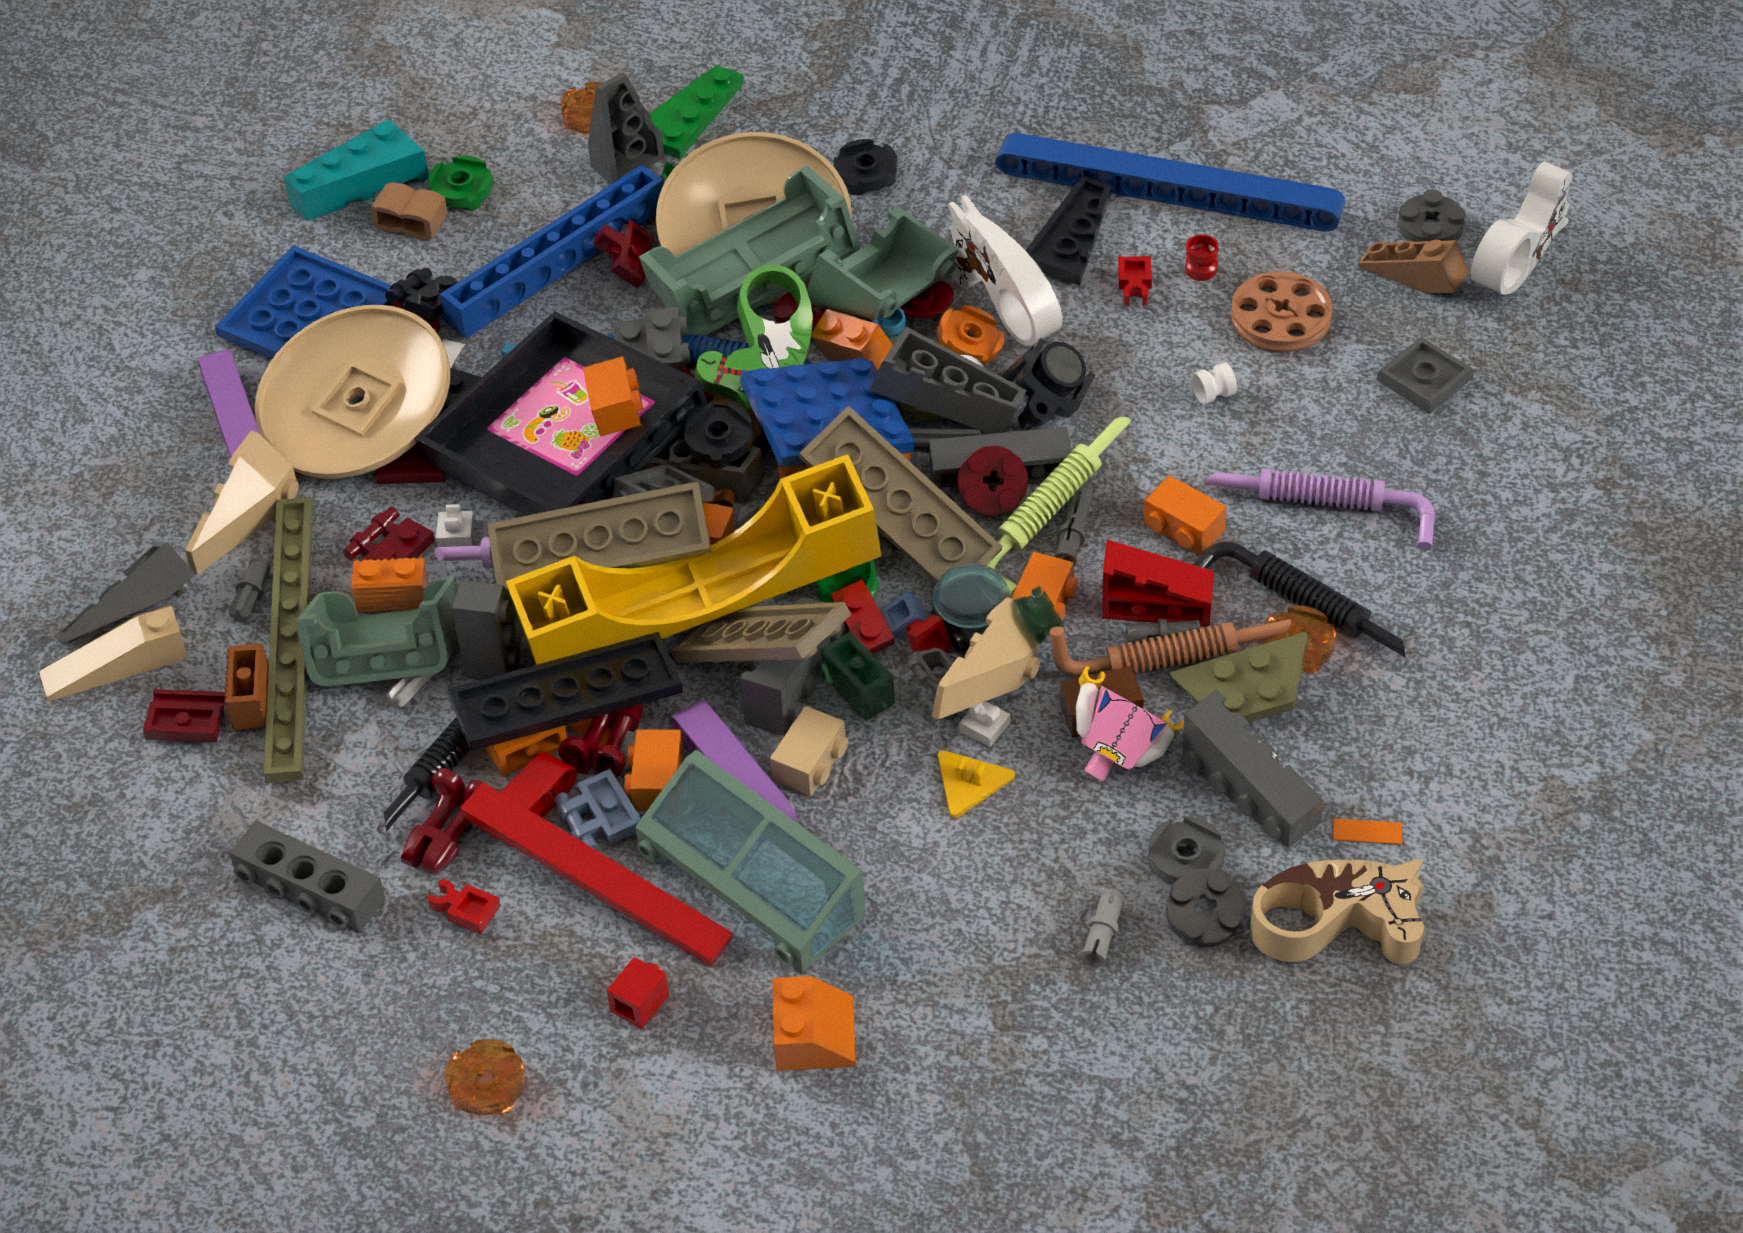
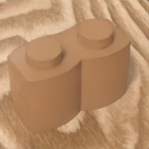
[370,183,447,240]

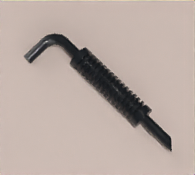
[1193,542,1406,658]
[384,666,530,832]

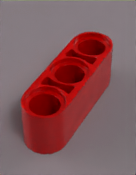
[479,751,577,847]

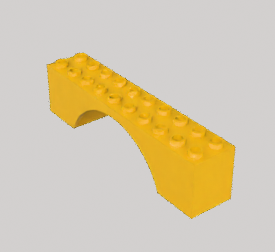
[506,454,882,665]

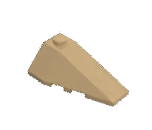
[185,430,299,575]
[932,597,1040,719]
[39,604,188,702]

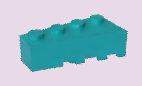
[283,119,429,221]

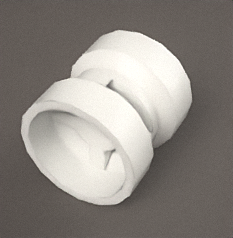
[1192,362,1237,405]

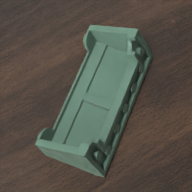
[639,166,860,336]

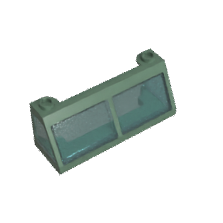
[635,750,866,973]

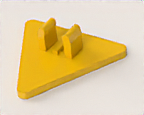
[938,750,1015,818]

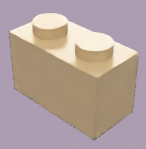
[769,706,848,797]

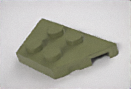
[1170,632,1309,722]

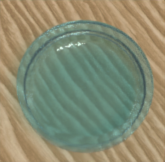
[933,563,1009,628]

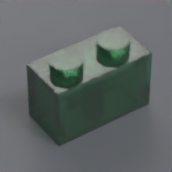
[820,632,895,721]

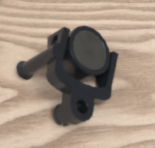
[997,338,1096,431]

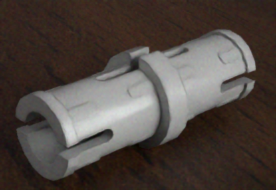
[1081,889,1125,966]

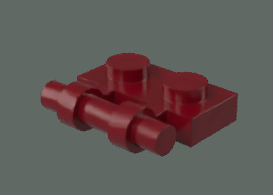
[343,507,435,561]

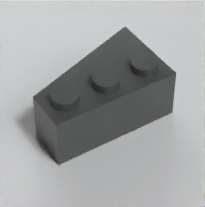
[452,580,524,679]

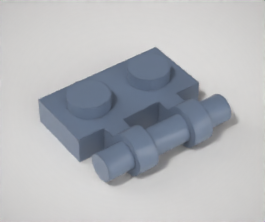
[554,769,641,851]

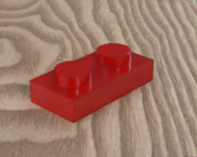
[830,580,895,658]

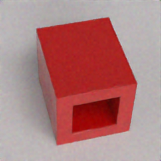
[606,957,669,1029]

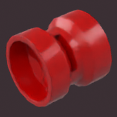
[1185,234,1219,281]

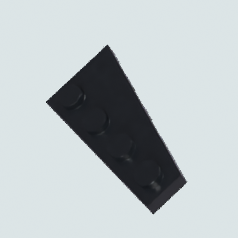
[1025,175,1112,286]

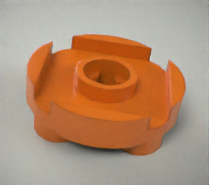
[937,306,1005,368]

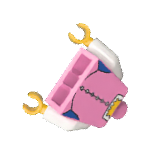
[1076,666,1184,781]

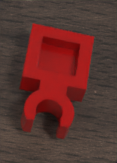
[1118,256,1152,306]
[427,880,501,934]

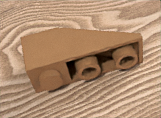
[1358,239,1469,293]

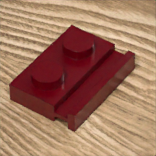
[375,443,446,484]
[143,689,225,742]

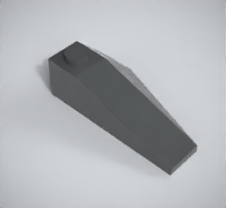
[588,72,664,184]
[55,542,195,643]

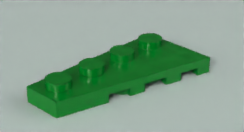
[649,65,744,159]

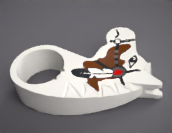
[1471,161,1573,295]
[948,195,1062,346]

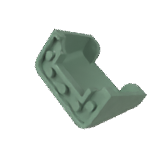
[807,206,959,320]
[296,576,458,687]

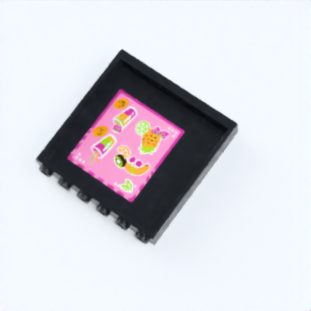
[415,311,708,516]

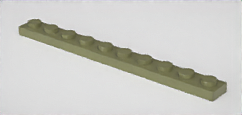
[264,497,313,783]

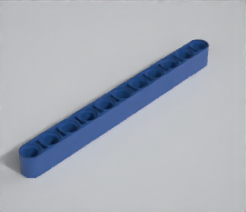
[995,133,1346,232]

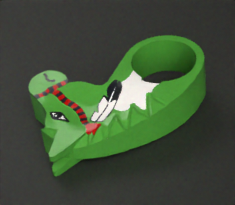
[695,265,813,412]

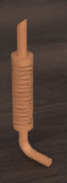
[1050,619,1291,677]

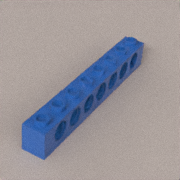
[440,165,664,338]

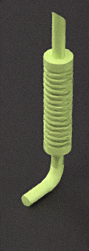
[980,417,1131,597]

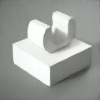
[436,504,475,547]
[959,701,1010,747]

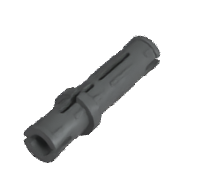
[1054,479,1096,566]

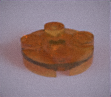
[560,82,602,133]
[1262,606,1336,674]
[445,1039,526,1115]

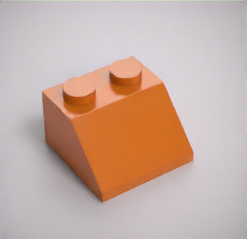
[772,976,856,1071]

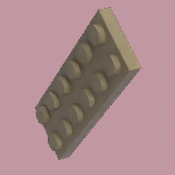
[799,405,1003,589]
[487,481,712,593]
[670,602,851,664]

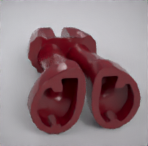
[558,704,643,777]
[401,768,486,876]

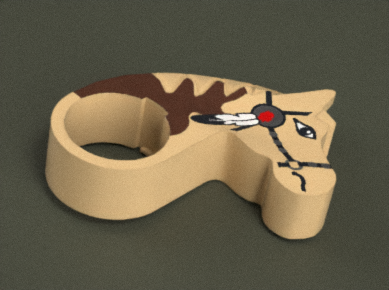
[1249,859,1424,964]

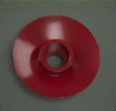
[899,280,954,318]

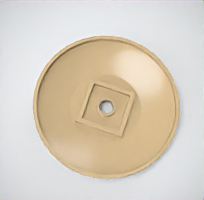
[656,132,852,305]
[255,305,450,479]

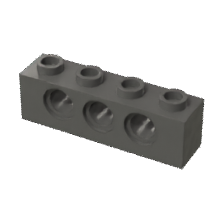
[229,821,386,933]

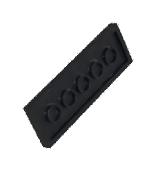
[448,632,683,752]

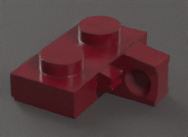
[592,220,655,288]

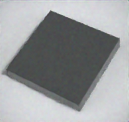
[1377,337,1474,414]

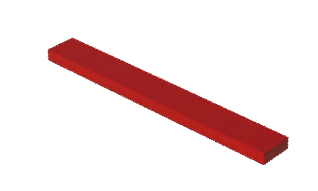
[460,782,733,967]

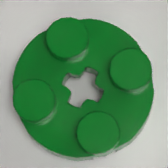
[428,155,493,211]

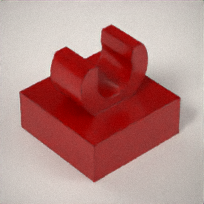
[906,614,952,652]

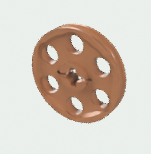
[1231,271,1332,352]

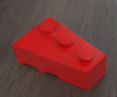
[1102,539,1214,627]

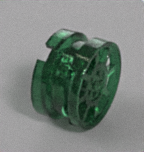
[1014,585,1065,644]

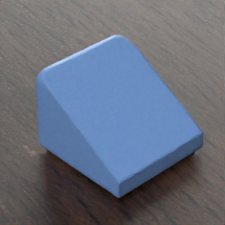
[880,591,928,638]

